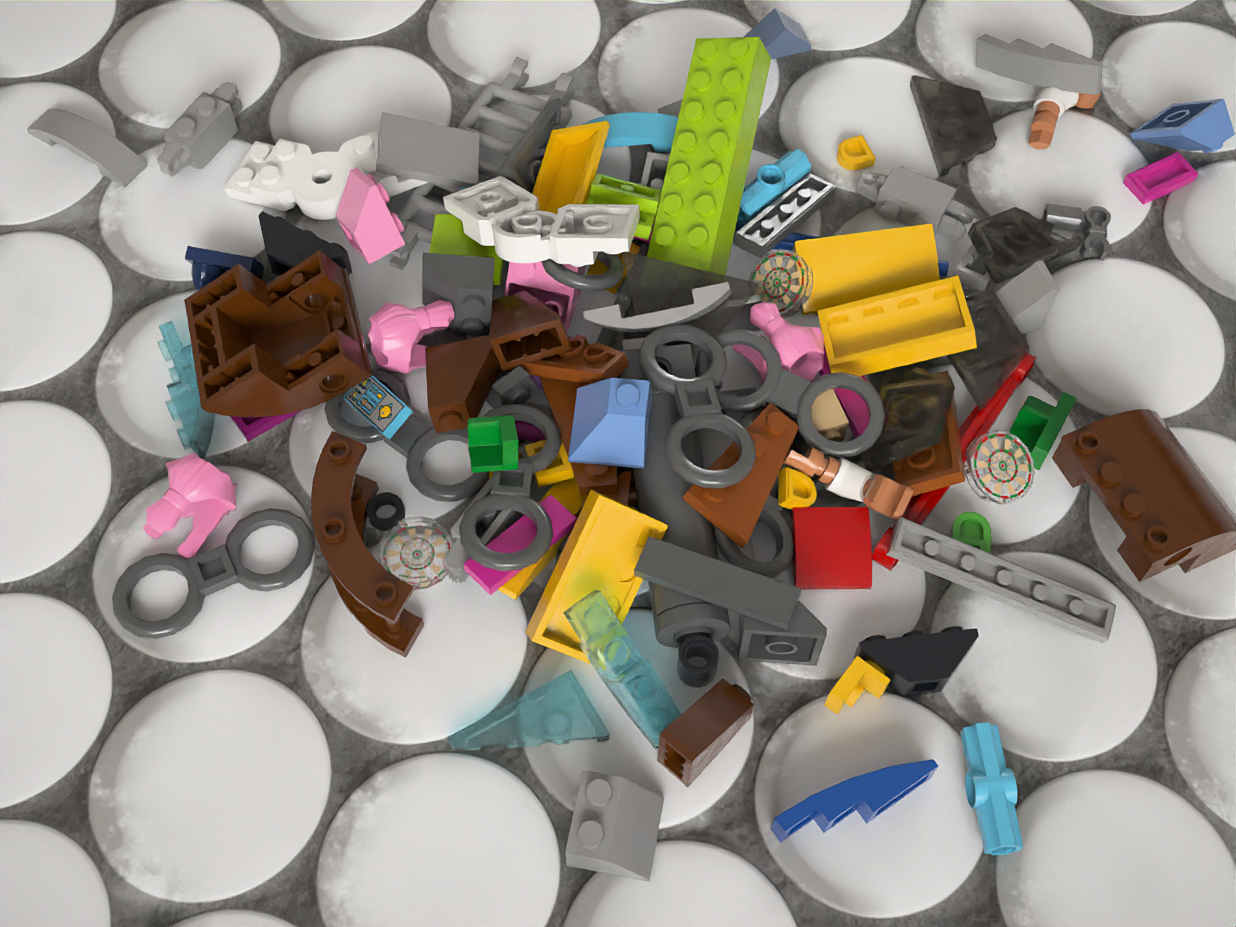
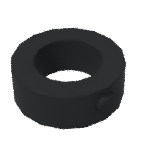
[366,492,405,531]

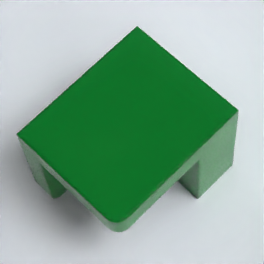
[467,415,518,473]

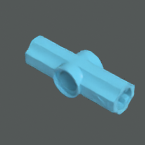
[737,149,812,223]
[960,722,1023,856]

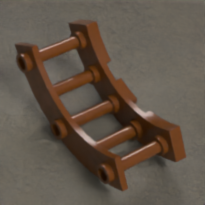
[311,431,424,658]

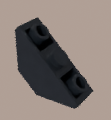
[258,211,352,276]
[854,626,979,696]

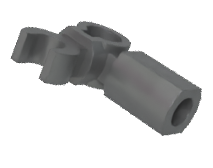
[1042,204,1111,260]

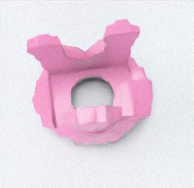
[368,300,454,374]
[733,301,824,383]
[143,452,237,559]

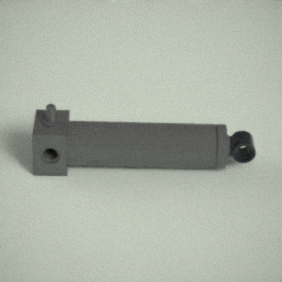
[617,344,731,688]

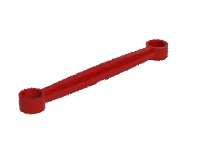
[872,347,1037,571]

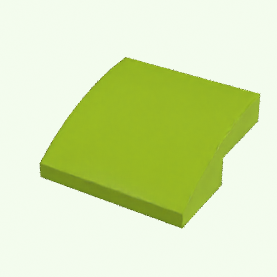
[586,173,662,240]
[429,214,504,285]

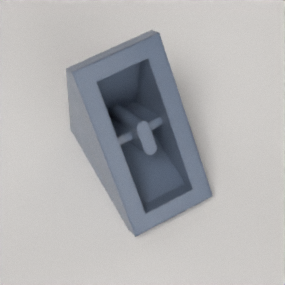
[744,8,811,59]

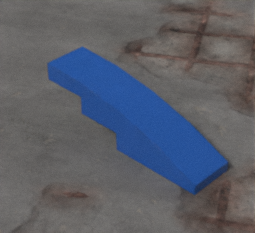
[771,759,938,843]

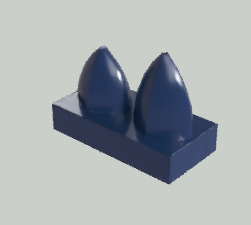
[185,246,264,290]

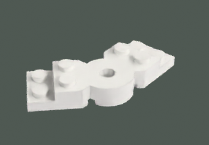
[224,131,428,220]
[443,176,640,267]

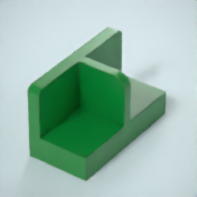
[1000,392,1077,470]

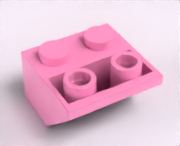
[335,167,405,264]
[504,261,586,330]

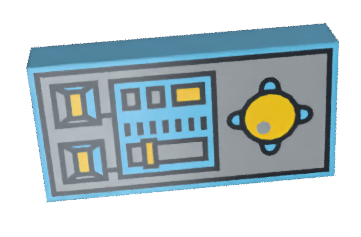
[343,375,413,439]

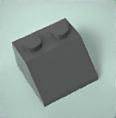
[422,252,495,336]
[738,601,827,666]

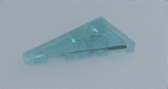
[447,670,610,750]

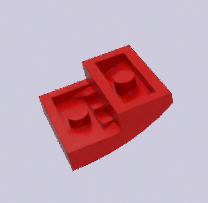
[791,507,872,590]

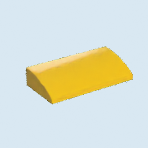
[532,121,610,215]
[793,224,940,315]
[817,275,977,376]
[525,489,668,668]

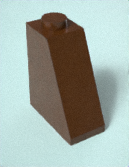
[490,291,572,371]
[425,335,501,434]
[657,679,754,787]

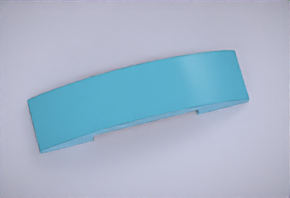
[582,112,678,153]

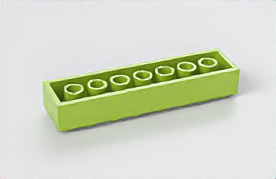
[640,37,771,305]

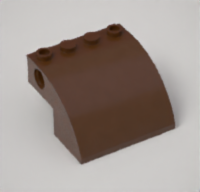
[184,250,372,417]
[1052,409,1236,582]

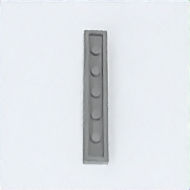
[886,517,1116,643]

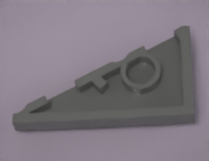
[497,98,562,194]

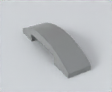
[27,108,147,187]
[583,282,732,332]

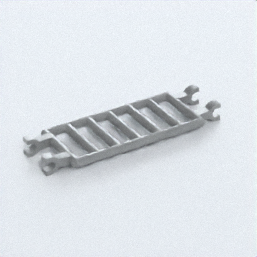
[389,57,574,270]

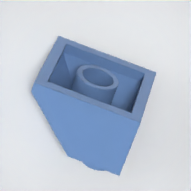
[1130,99,1235,153]
[568,378,653,468]

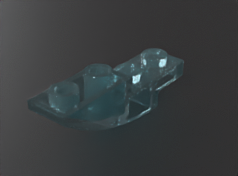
[158,321,215,459]
[563,590,681,749]

